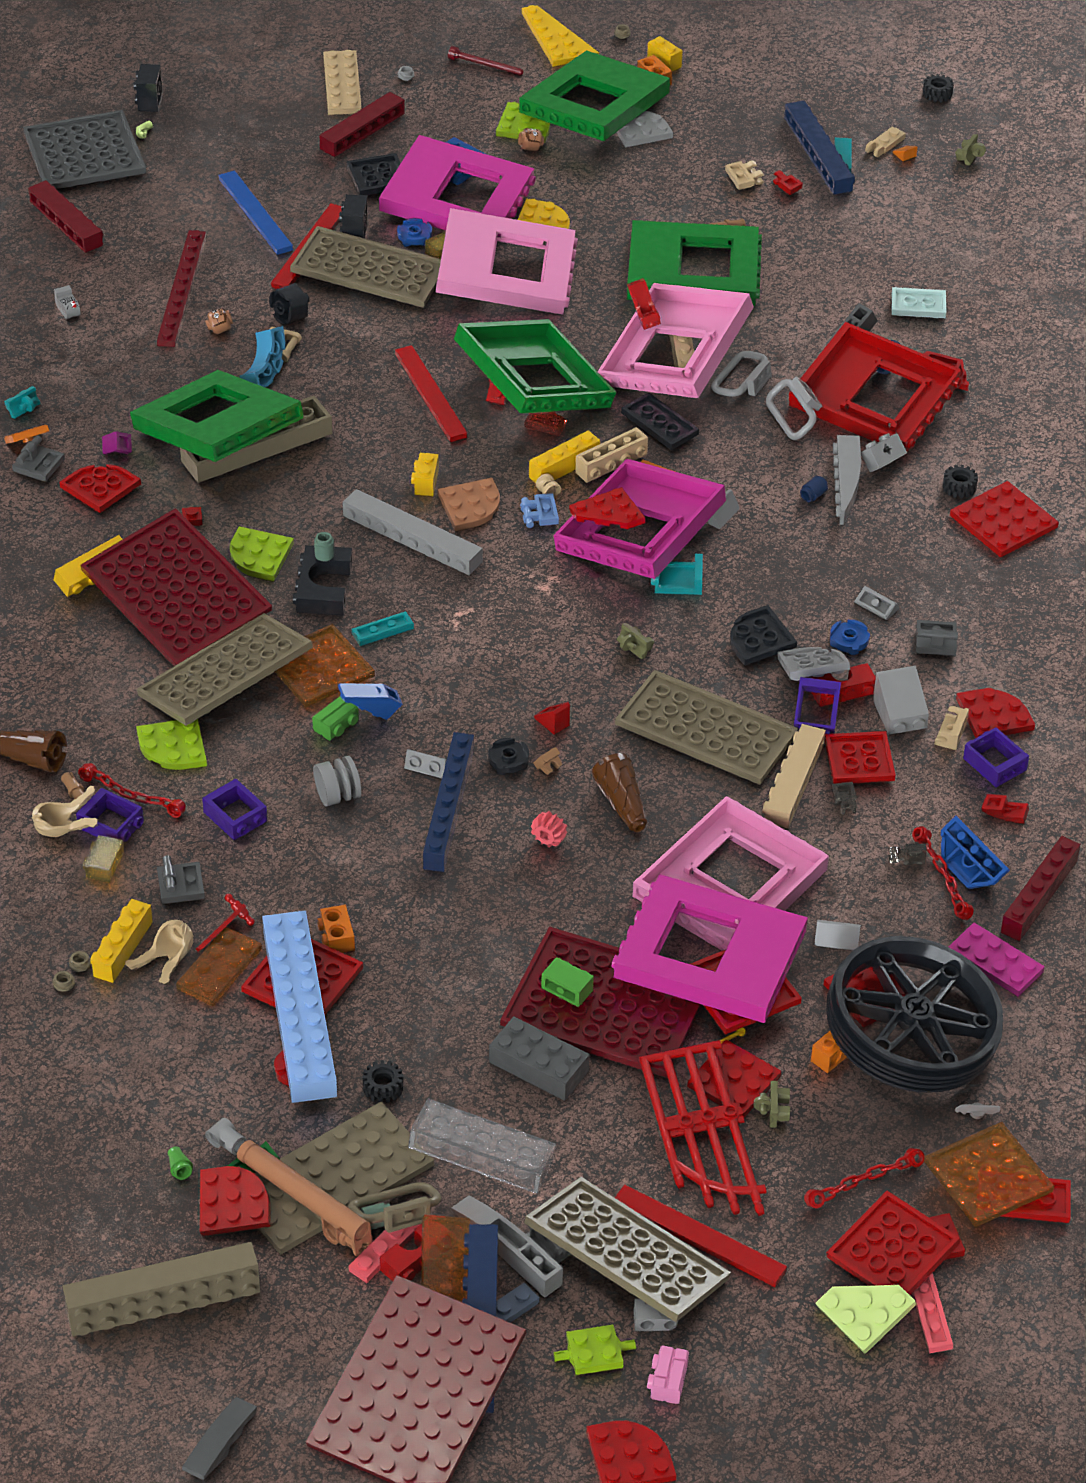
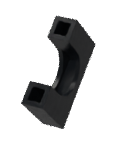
[293,545,353,616]

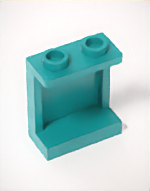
[651,554,703,595]

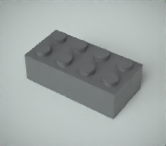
[489,1016,590,1101]

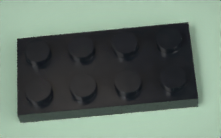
[621,392,699,450]

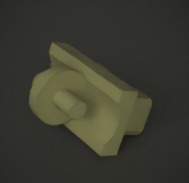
[955,134,986,165]
[617,623,654,659]
[753,1081,790,1127]

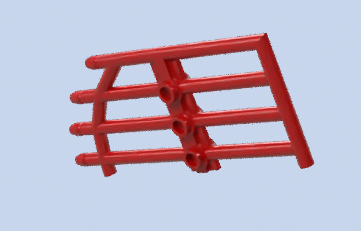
[639,1040,767,1216]

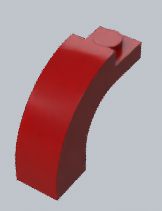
[626,278,661,330]

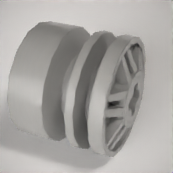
[313,756,361,807]

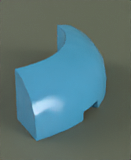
[239,326,285,387]

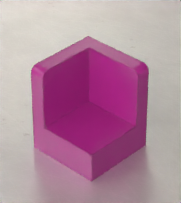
[102,431,132,455]

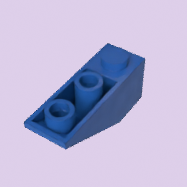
[338,683,403,720]

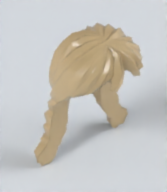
[32,786,98,837]
[125,920,193,985]

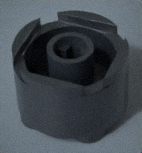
[269,283,310,325]

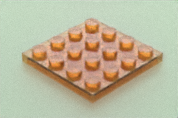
[274,624,375,707]
[924,1122,1054,1228]

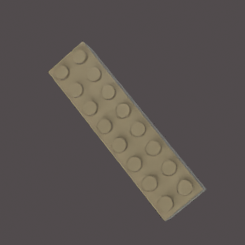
[180,396,332,483]
[62,1242,260,1337]

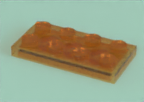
[176,927,262,1006]
[421,1214,470,1302]

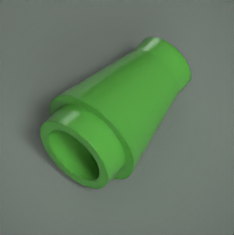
[168,1146,193,1180]

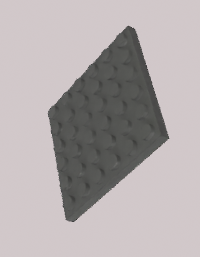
[23,110,146,189]

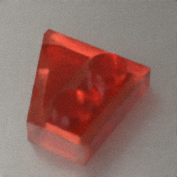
[524,411,566,436]

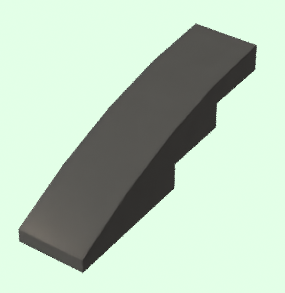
[182,1397,257,1480]

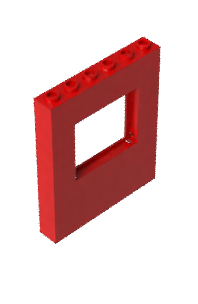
[789,322,962,452]

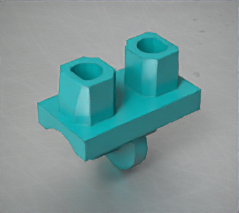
[4,386,41,419]

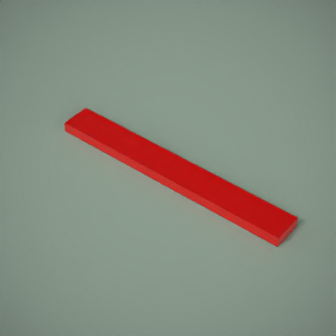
[271,203,342,289]
[395,345,467,442]
[615,1184,787,1287]

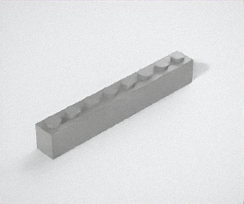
[343,489,483,575]

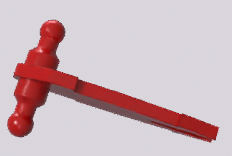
[196,894,255,952]

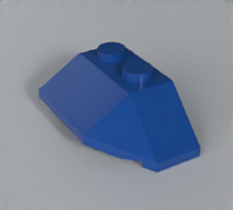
[941,816,1010,889]

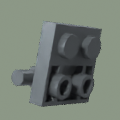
[12,435,65,482]
[916,620,958,656]
[157,855,205,904]

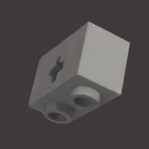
[861,433,907,472]

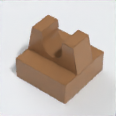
[533,747,562,775]

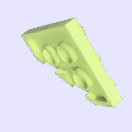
[815,1285,917,1354]

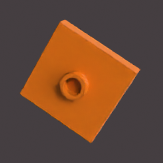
[4,425,49,444]

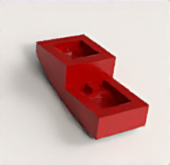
[981,794,1029,824]

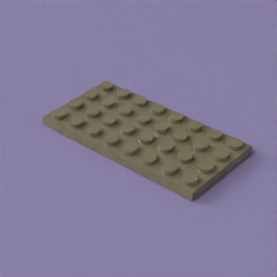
[290,226,441,308]
[137,613,313,725]
[615,670,798,785]
[254,1101,434,1255]
[524,1177,731,1322]

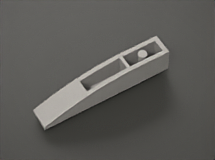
[833,435,861,525]
[451,1195,563,1298]

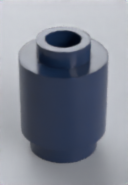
[800,476,828,502]

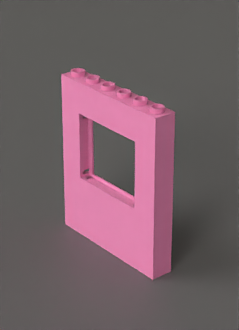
[436,208,578,315]
[597,283,754,398]
[633,796,829,951]

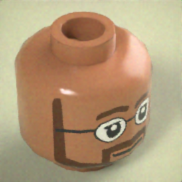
[518,128,544,151]
[205,308,233,334]

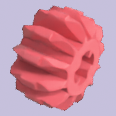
[531,811,567,848]

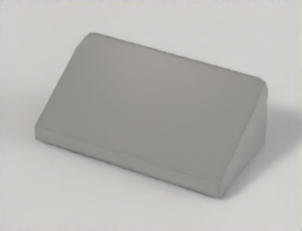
[708,489,739,529]
[854,586,899,620]
[815,920,861,950]

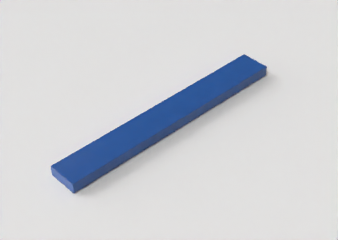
[219,170,293,255]

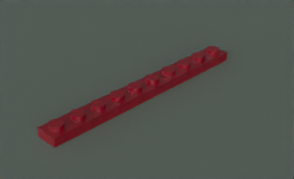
[157,230,206,347]

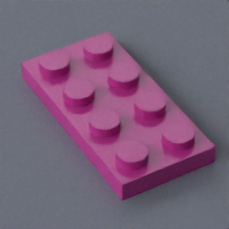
[948,923,1045,997]

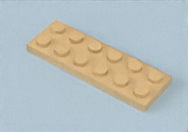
[323,50,362,115]

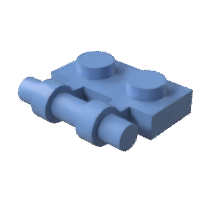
[520,493,559,528]

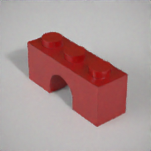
[811,663,876,707]
[380,1216,451,1281]

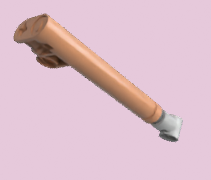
[205,1118,372,1257]

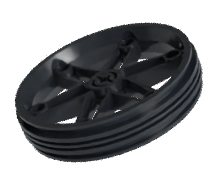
[826,936,1003,1093]

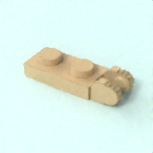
[865,127,906,157]

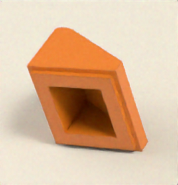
[893,146,917,161]

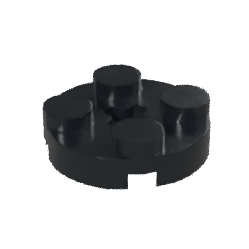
[488,738,530,775]

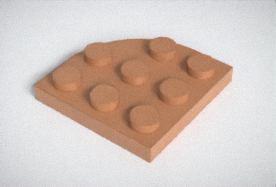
[438,478,500,531]

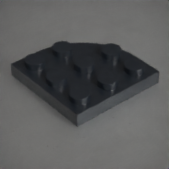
[347,153,401,196]
[730,605,797,666]

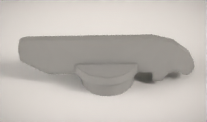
[955,1103,1000,1119]

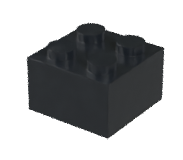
[133,64,163,112]
[339,194,368,239]

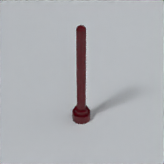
[448,46,524,75]

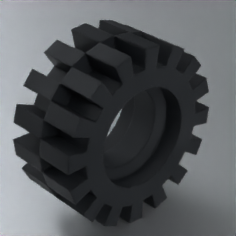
[923,74,954,102]
[942,465,978,499]
[363,1060,404,1103]

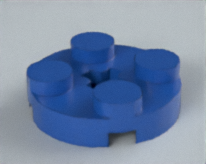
[397,218,432,247]
[830,620,870,655]

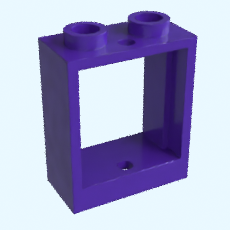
[794,677,841,734]
[963,727,1029,787]
[202,779,267,840]
[76,788,144,848]

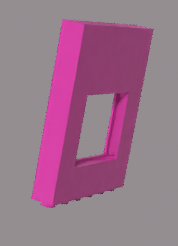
[379,135,536,242]
[554,459,726,579]
[611,874,808,1023]

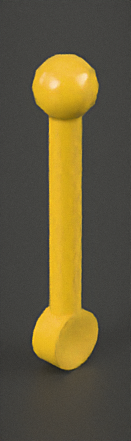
[720,1028,746,1044]

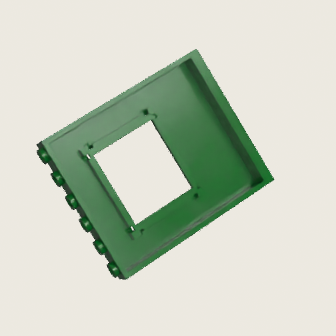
[519,50,670,141]
[627,220,762,306]
[454,319,616,414]
[130,370,304,462]

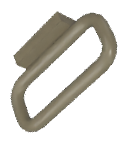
[348,1182,442,1233]

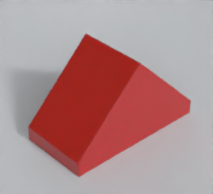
[534,702,570,735]

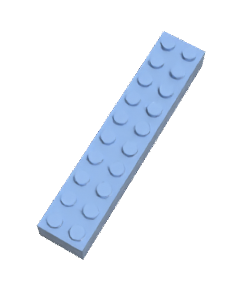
[262,910,337,1103]

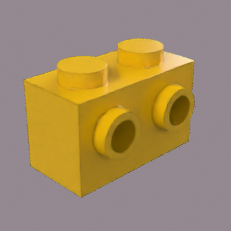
[647,36,683,72]
[411,453,439,496]

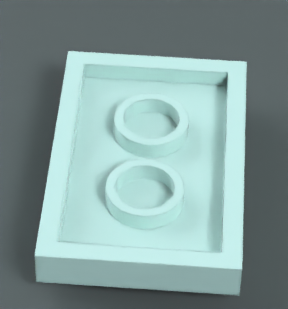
[892,287,946,318]

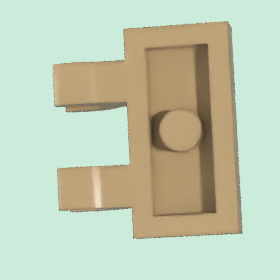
[725,160,764,190]

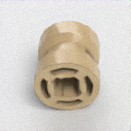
[536,474,561,499]

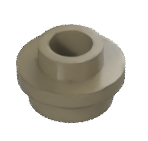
[614,24,631,39]
[69,951,91,972]
[53,971,75,992]

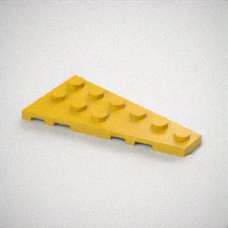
[522,5,599,66]

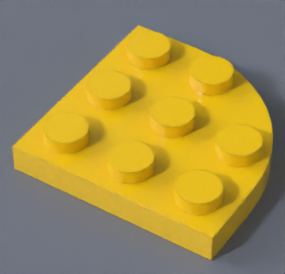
[518,198,570,229]

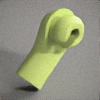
[136,120,153,139]

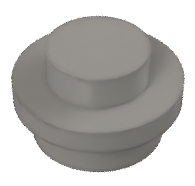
[398,66,414,81]

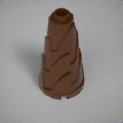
[0,730,67,773]
[592,753,647,832]

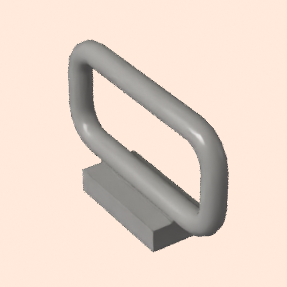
[711,351,772,397]
[766,376,822,440]

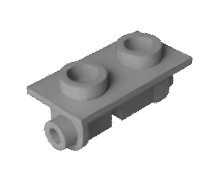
[404,749,446,778]
[526,1226,571,1264]

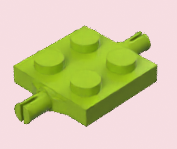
[553,1325,636,1375]

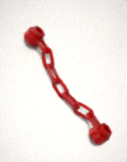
[78,763,186,818]
[912,826,974,920]
[804,1148,925,1208]

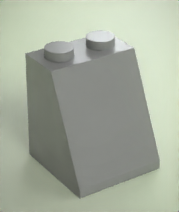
[873,666,929,735]

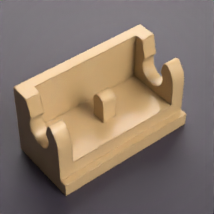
[934,706,969,750]

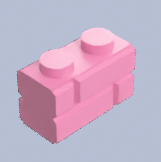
[647,1345,689,1404]

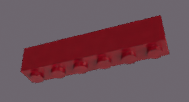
[319,92,405,157]
[28,180,104,253]
[1000,836,1081,941]

